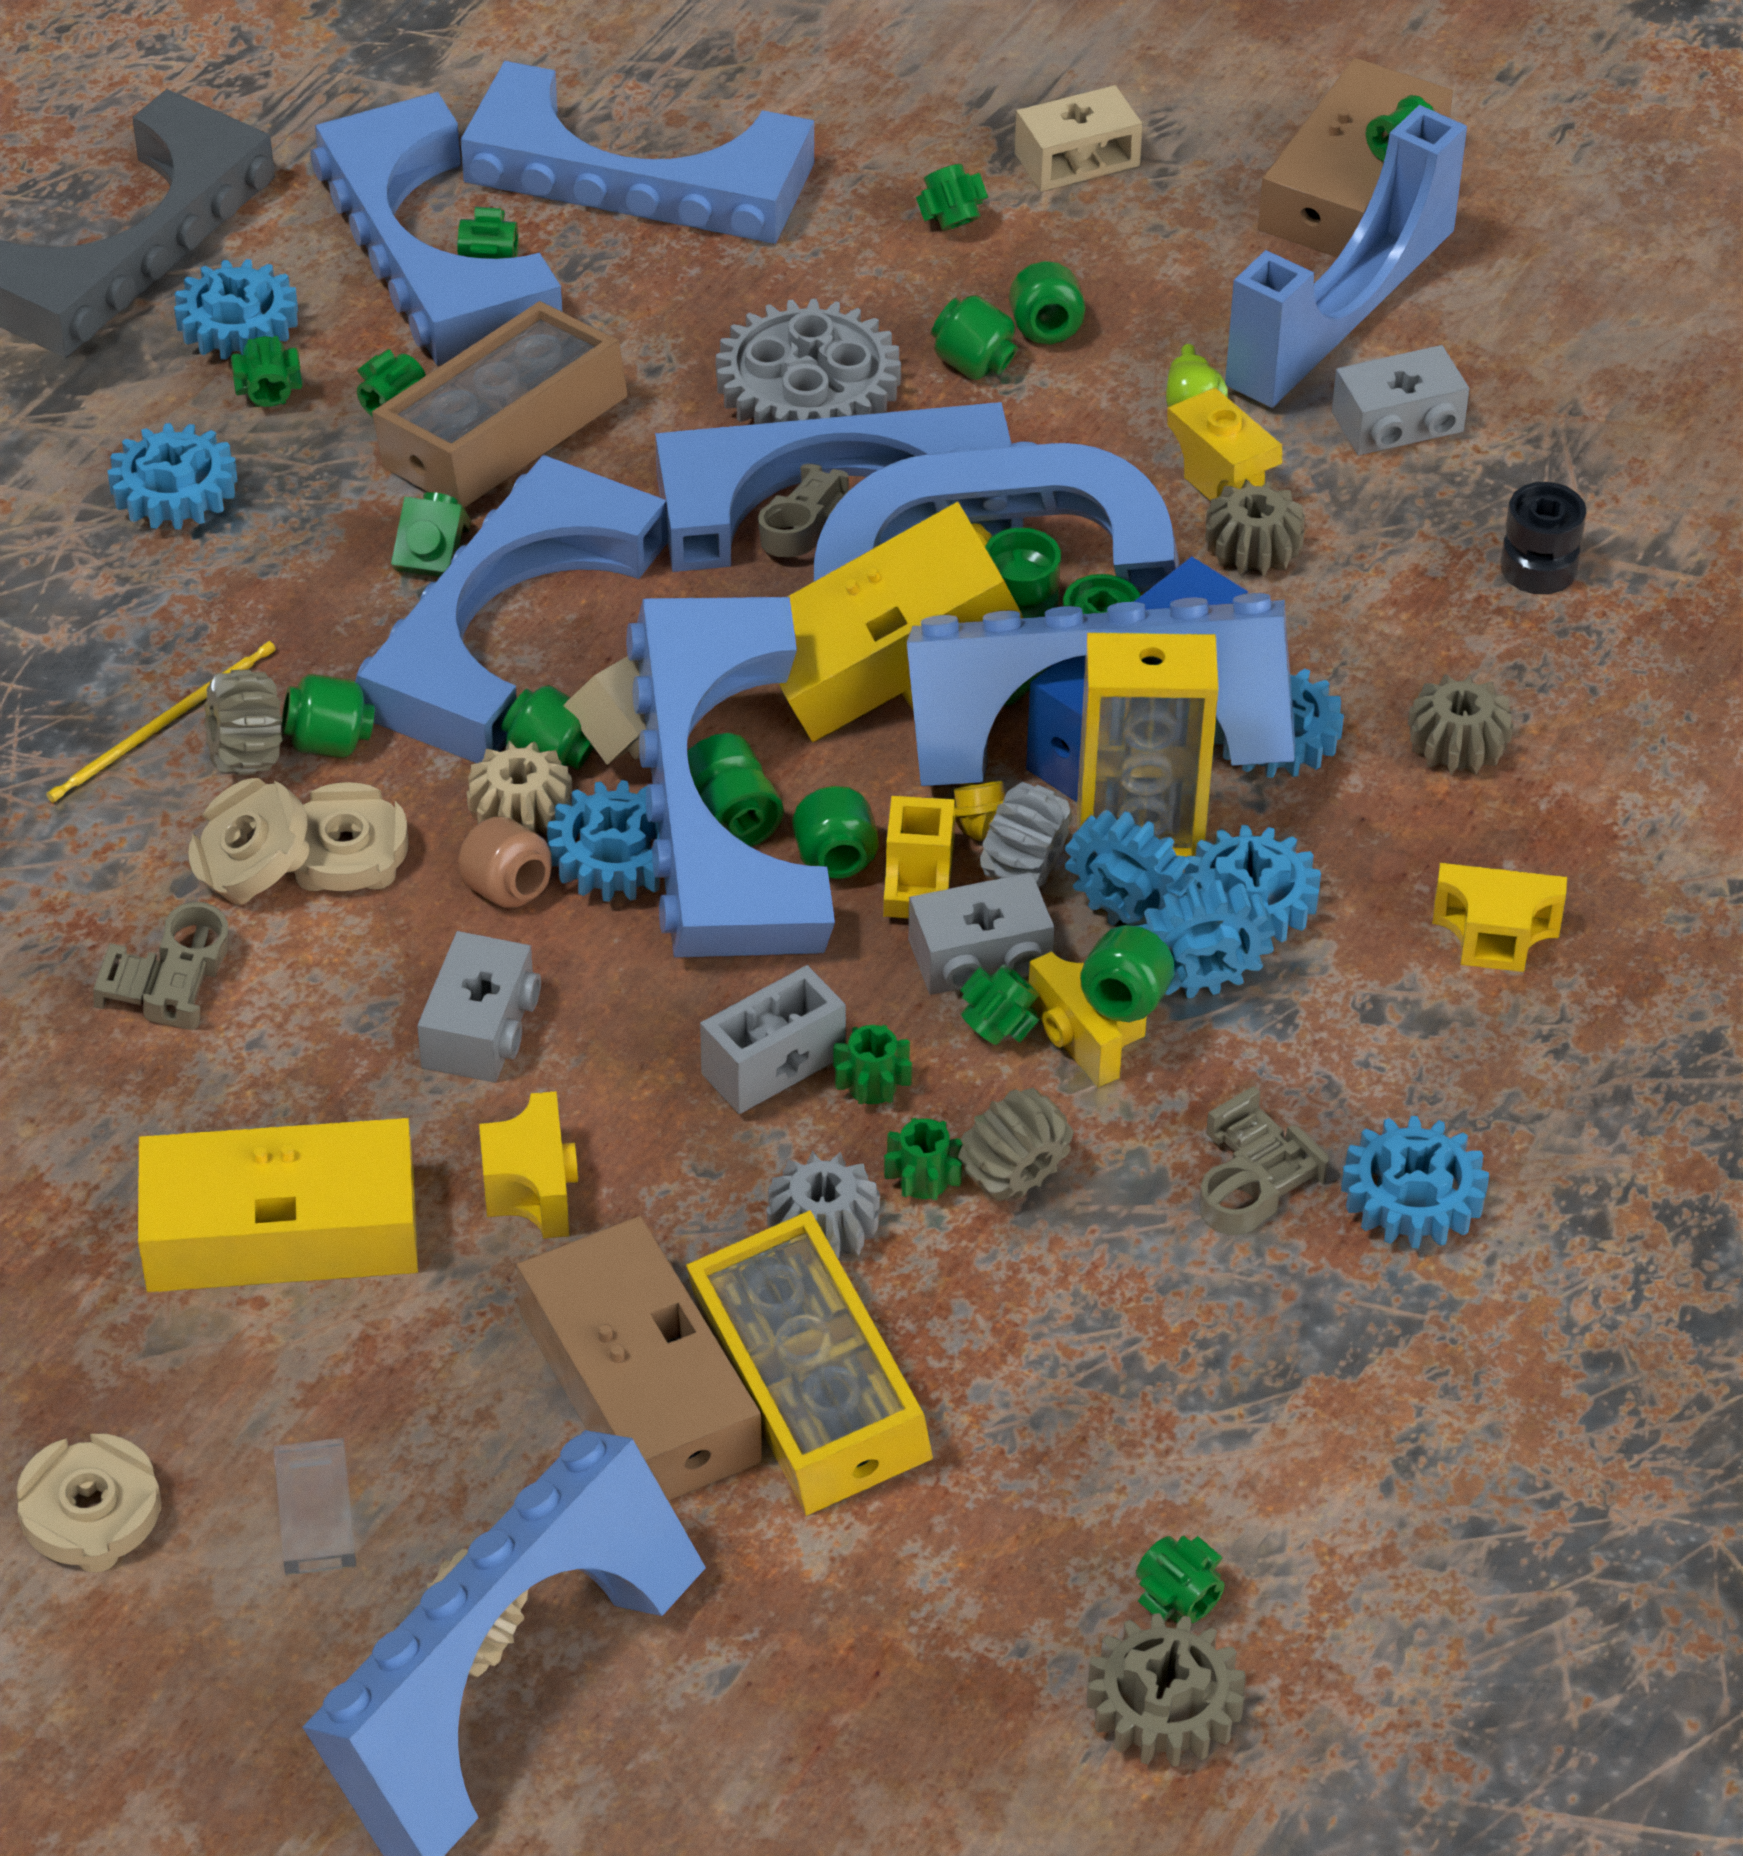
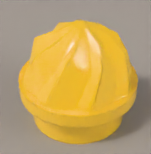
[954,781,1005,841]

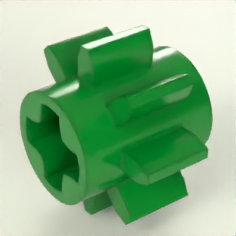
[916,164,989,231]
[457,207,519,259]
[231,336,303,407]
[357,349,426,417]
[960,964,1040,1045]
[833,1025,912,1105]
[884,1117,963,1200]
[1136,1536,1225,1624]

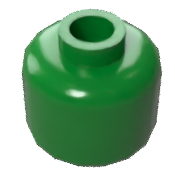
[1008,261,1086,345]
[930,295,1018,380]
[281,674,374,758]
[501,685,594,770]
[792,786,879,879]
[1080,925,1174,1023]

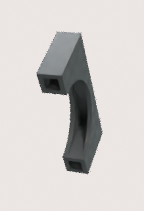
[0,89,275,358]

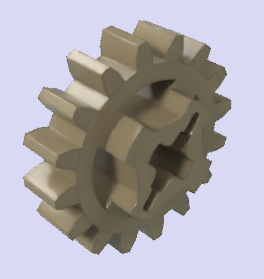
[1086,1613,1246,1767]

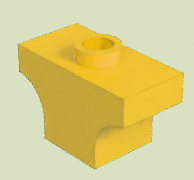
[1167,387,1282,501]
[883,796,956,918]
[1432,863,1567,972]
[1029,951,1147,1088]
[479,1091,578,1239]

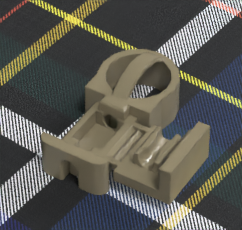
[758,464,852,558]
[93,902,228,1030]
[1199,1086,1329,1235]

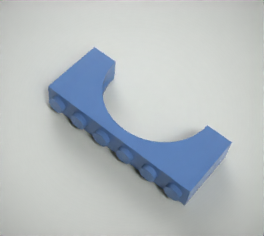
[461,61,814,244]
[310,92,562,366]
[1225,105,1467,408]
[655,402,1023,572]
[356,455,668,763]
[907,593,1295,786]
[626,597,835,957]
[302,1430,706,1856]

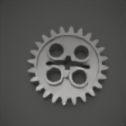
[716,299,901,424]

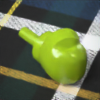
[1166,344,1228,407]

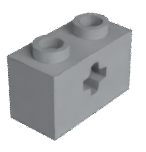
[1332,345,1470,455]
[908,872,1054,995]
[417,931,541,1083]
[700,965,846,1114]

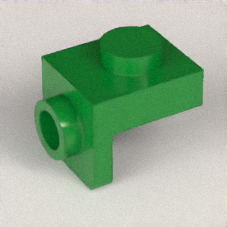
[391,492,471,577]

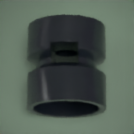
[1500,482,1587,594]

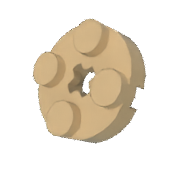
[188,778,310,905]
[293,782,409,891]
[17,1434,162,1573]

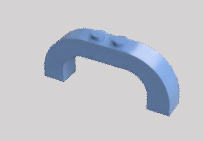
[814,442,1179,592]

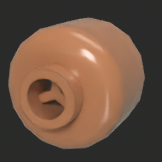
[458,817,552,908]

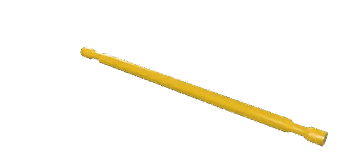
[46,641,276,803]

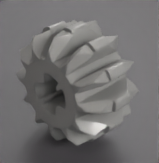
[980,782,1072,888]
[767,1150,880,1258]

